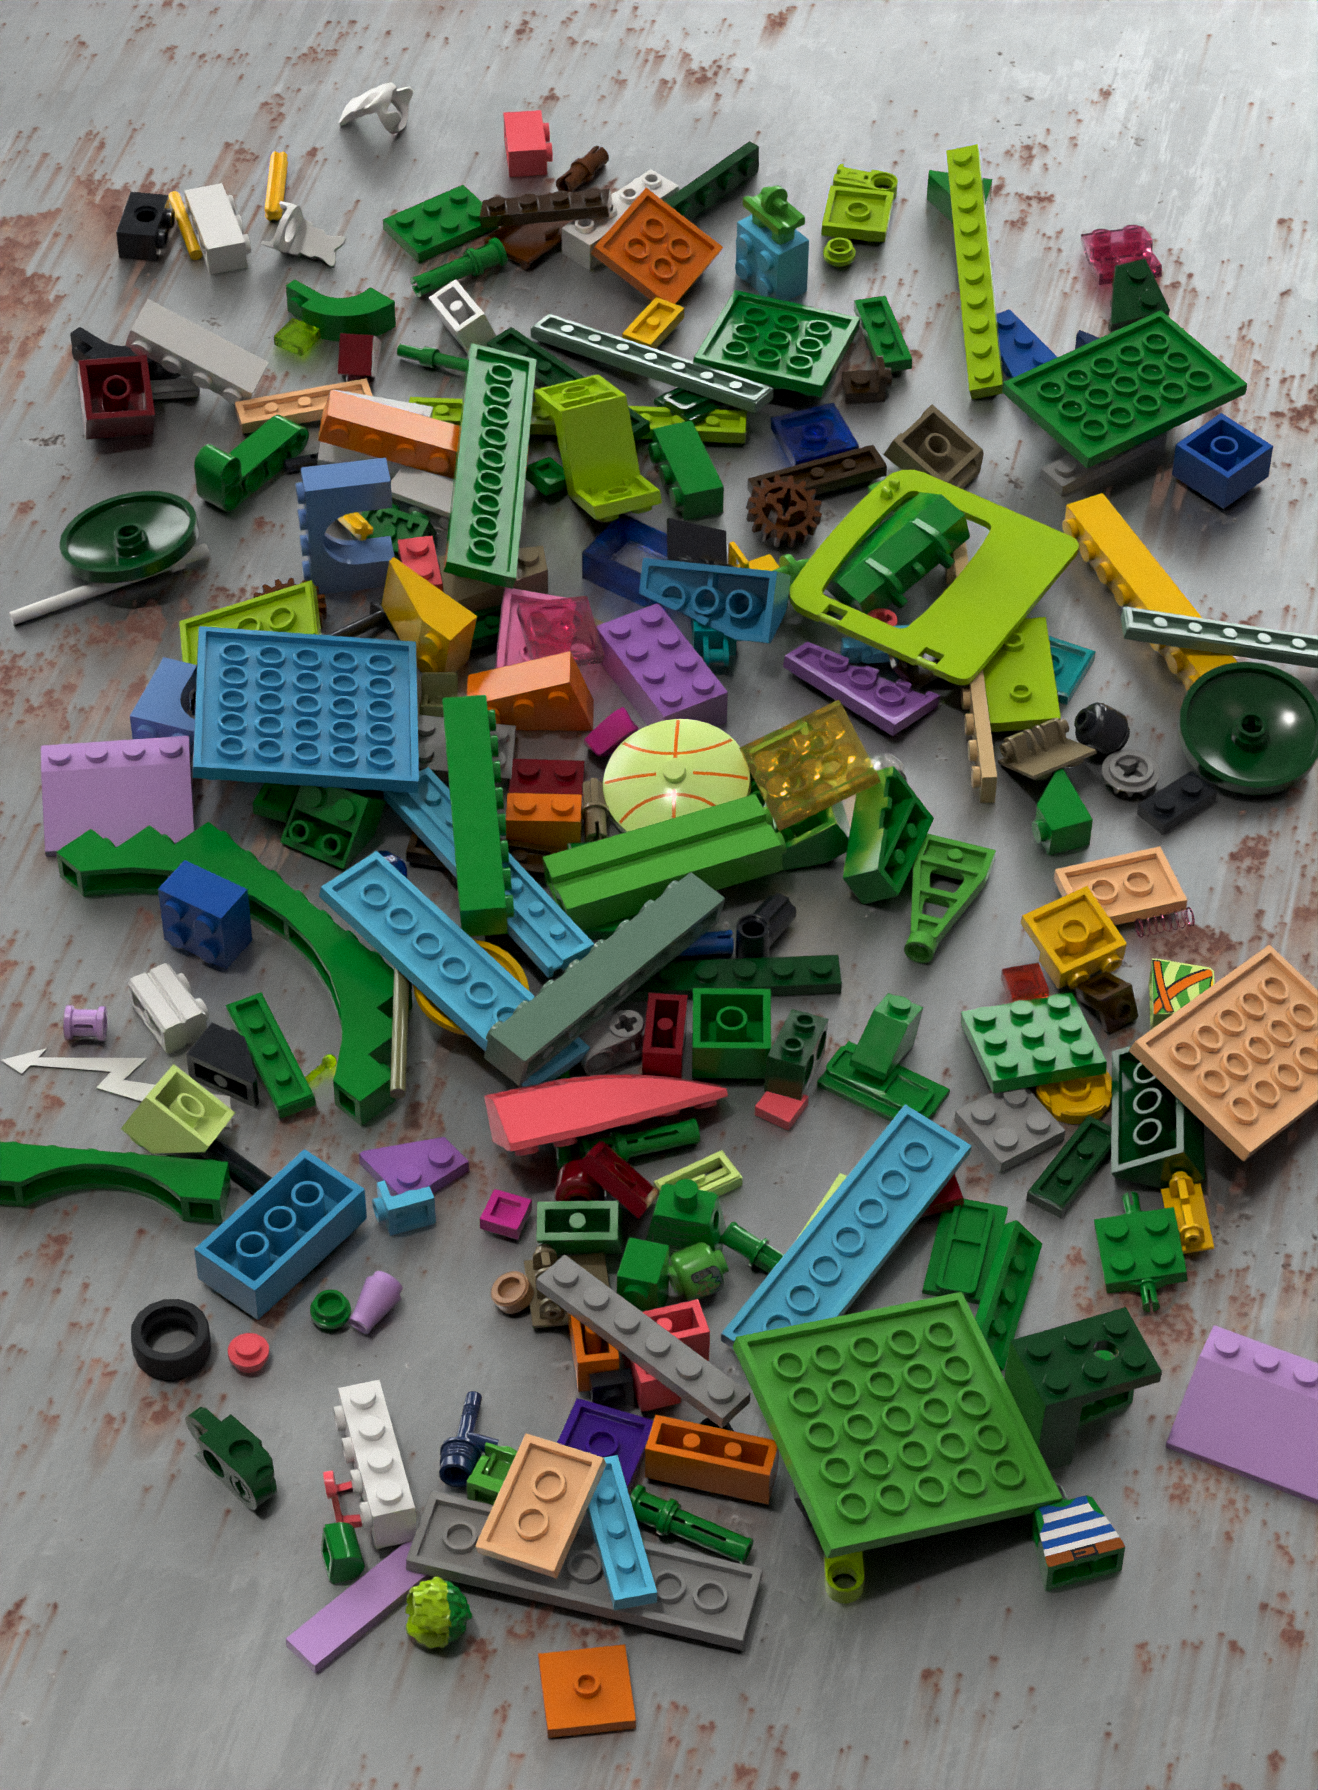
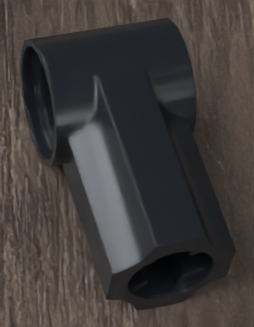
[735,892,797,959]

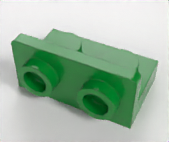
[351,503,437,557]

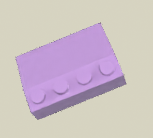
[41,736,195,857]
[1166,1325,1318,1505]

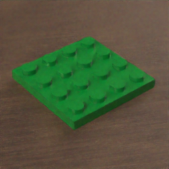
[693,290,860,397]

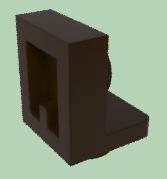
[841,355,892,404]
[1075,971,1139,1032]

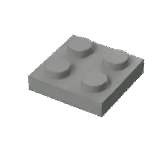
[954,1088,1065,1173]

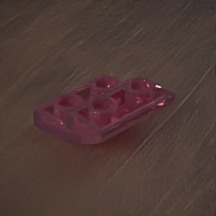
[1081,225,1162,285]

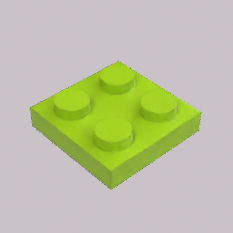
[821,185,894,242]

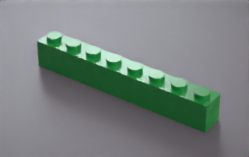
[442,695,514,937]

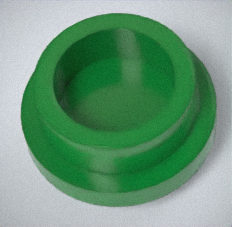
[310,1289,351,1329]

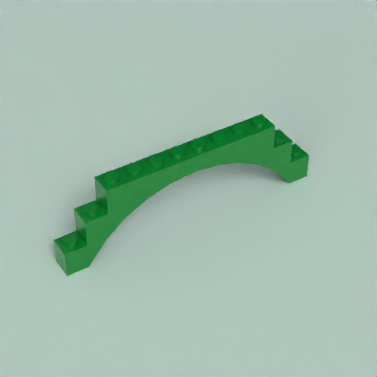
[56,821,412,1126]

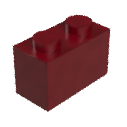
[642,993,688,1078]

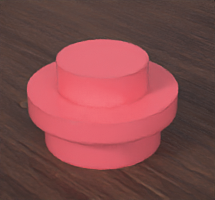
[228,1333,269,1373]

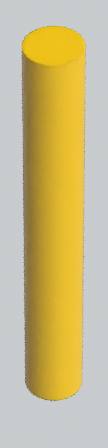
[169,191,203,260]

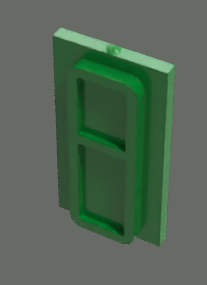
[817,1041,950,1122]
[922,1199,1008,1305]

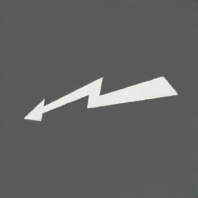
[1,1048,232,1129]

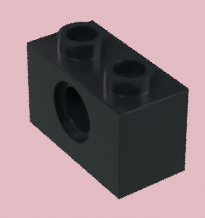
[116,192,175,261]

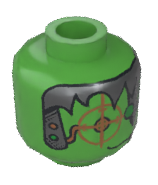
[669,1242,729,1301]

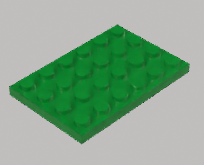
[1002,310,1247,469]

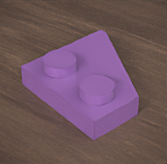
[359,1137,469,1196]

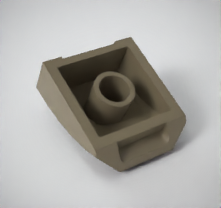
[883,404,984,489]

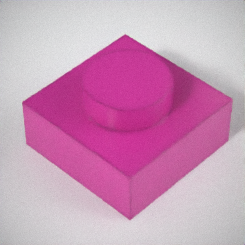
[480,1189,532,1240]

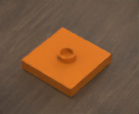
[538,1644,636,1738]

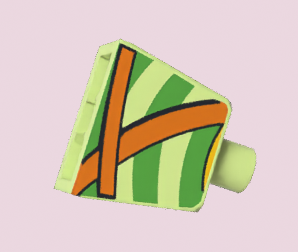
[1148,958,1215,1030]

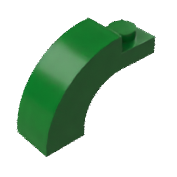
[286,279,396,341]

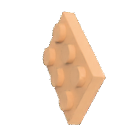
[1054,846,1187,925]
[475,1433,606,1579]

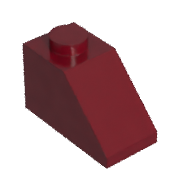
[338,333,381,382]

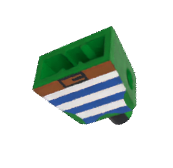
[1031,1485,1125,1591]

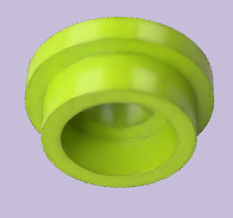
[823,237,856,267]

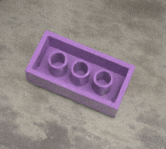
[595,603,728,727]

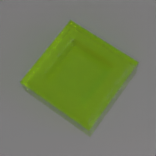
[274,318,321,356]

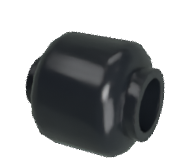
[1074,702,1130,756]

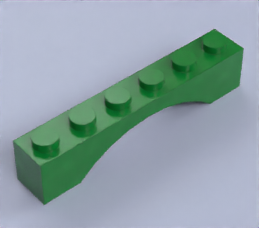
[0,1141,231,1224]

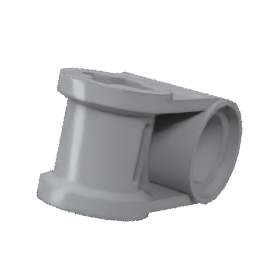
[579,1010,644,1076]

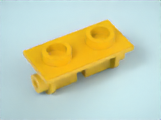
[1161,1171,1214,1254]

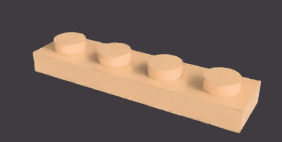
[235,378,373,434]

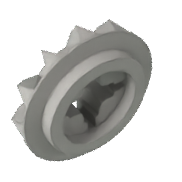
[1101,749,1160,797]

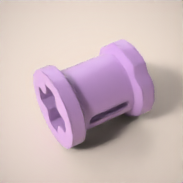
[63,1005,108,1041]

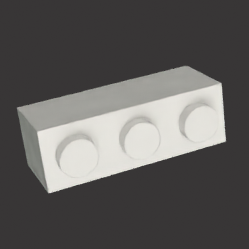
[184,183,251,275]

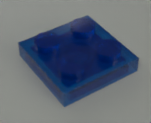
[770,403,859,466]

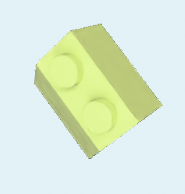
[121,1064,235,1154]

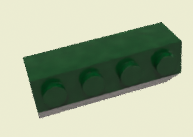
[1111,1045,1205,1189]

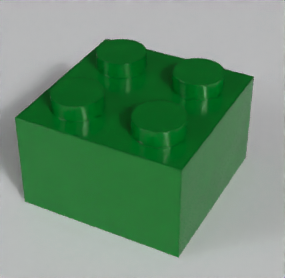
[692,988,771,1079]

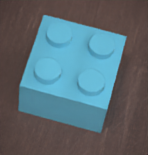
[735,215,809,301]

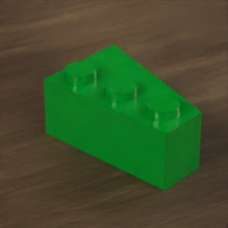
[843,766,934,904]

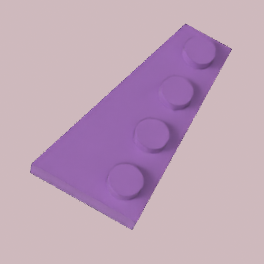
[783,641,940,736]

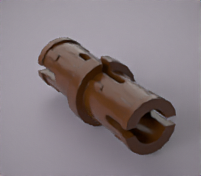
[556,146,609,192]

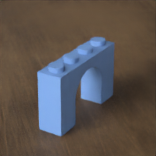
[295,457,395,594]
[130,657,197,755]

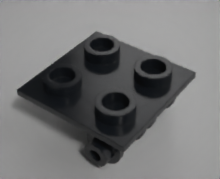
[667,518,734,567]

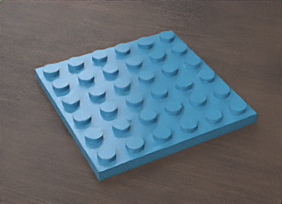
[192,626,419,793]

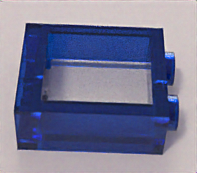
[582,514,667,608]

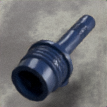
[439,1391,499,1488]

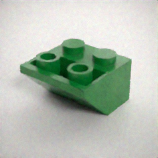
[280,785,386,869]

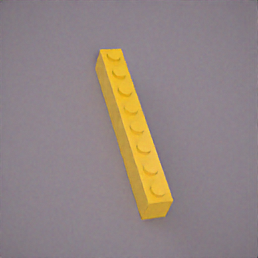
[1062,493,1237,691]

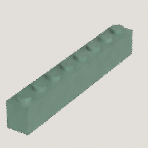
[484,872,725,1085]

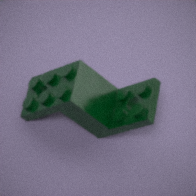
[1004,1307,1162,1471]

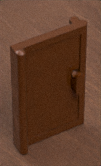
[484,192,573,271]

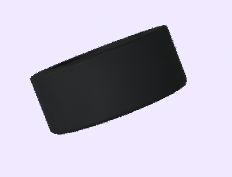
[131,1299,211,1380]

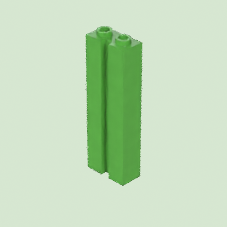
[543,794,787,931]

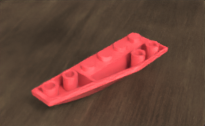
[484,1074,728,1156]

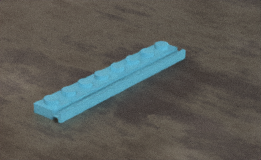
[383,767,594,978]

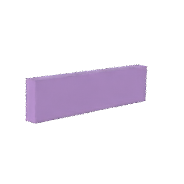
[286,1541,435,1673]

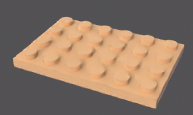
[1129,945,1318,1162]

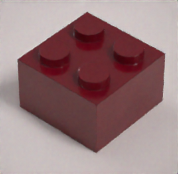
[78,355,155,440]

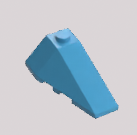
[639,558,791,644]

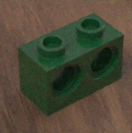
[764,1009,829,1101]

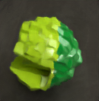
[405,1577,472,1649]

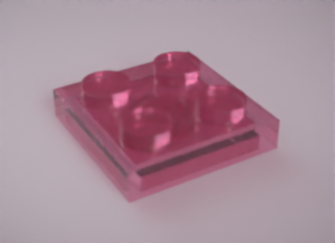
[516,596,605,666]

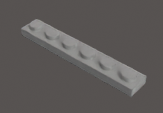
[536,1255,751,1428]

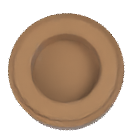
[491,1271,534,1314]

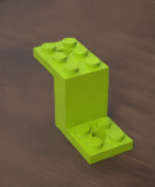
[534,374,662,522]

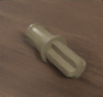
[582,778,609,842]

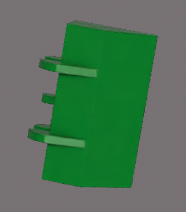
[826,492,970,614]

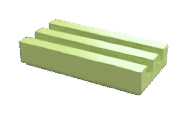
[653,1150,743,1196]

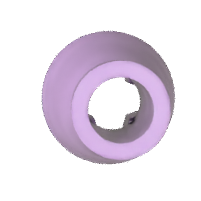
[348,1271,403,1334]

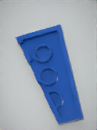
[997,309,1057,417]

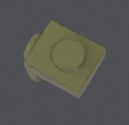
[420,672,458,717]

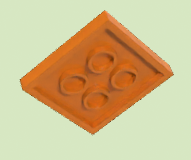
[590,188,723,304]

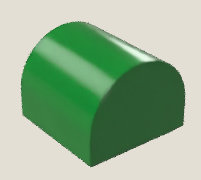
[320,1522,365,1584]

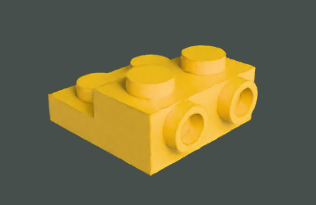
[1021,886,1127,989]

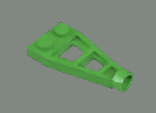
[904,833,996,963]

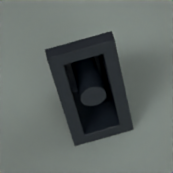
[186,1022,259,1108]

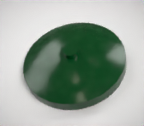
[59,491,200,583]
[1177,662,1318,795]

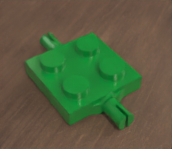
[1094,1192,1188,1312]

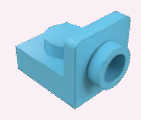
[372,1181,436,1236]

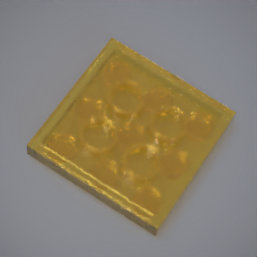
[739,700,881,831]

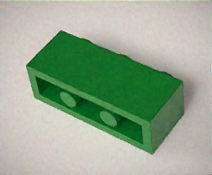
[648,420,724,520]

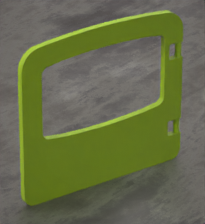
[789,470,1079,685]

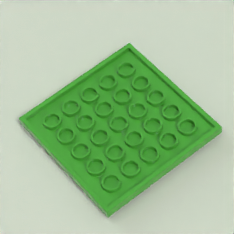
[733,1292,1062,1559]

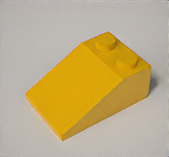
[381,557,477,673]

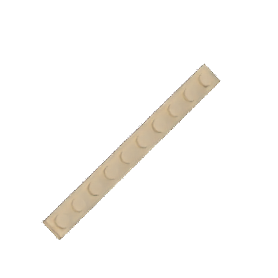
[945,542,997,803]

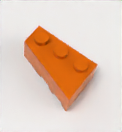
[467,651,594,731]

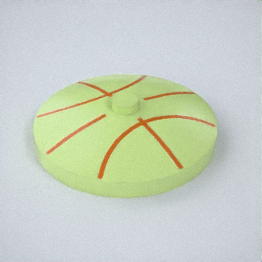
[603,719,751,833]

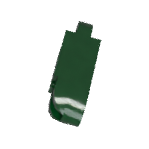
[185,1407,277,1510]

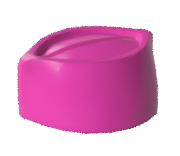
[583,707,639,757]

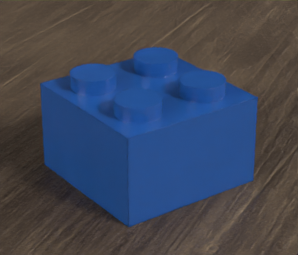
[1172,413,1273,509]
[158,860,253,969]

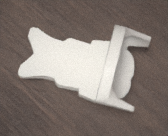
[339,82,414,134]
[261,201,346,267]

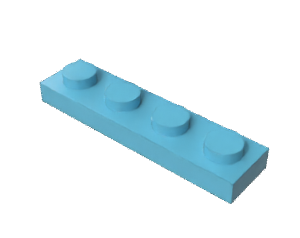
[586,1455,657,1611]

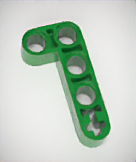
[194,415,309,512]

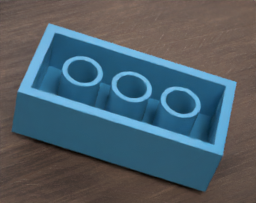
[194,1149,367,1320]

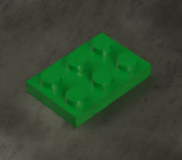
[383,185,499,263]

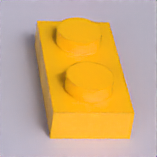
[622,297,684,349]

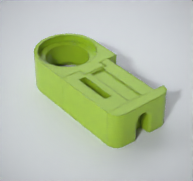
[833,164,898,199]
[824,1551,864,1604]

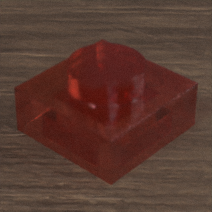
[1001,963,1049,1003]

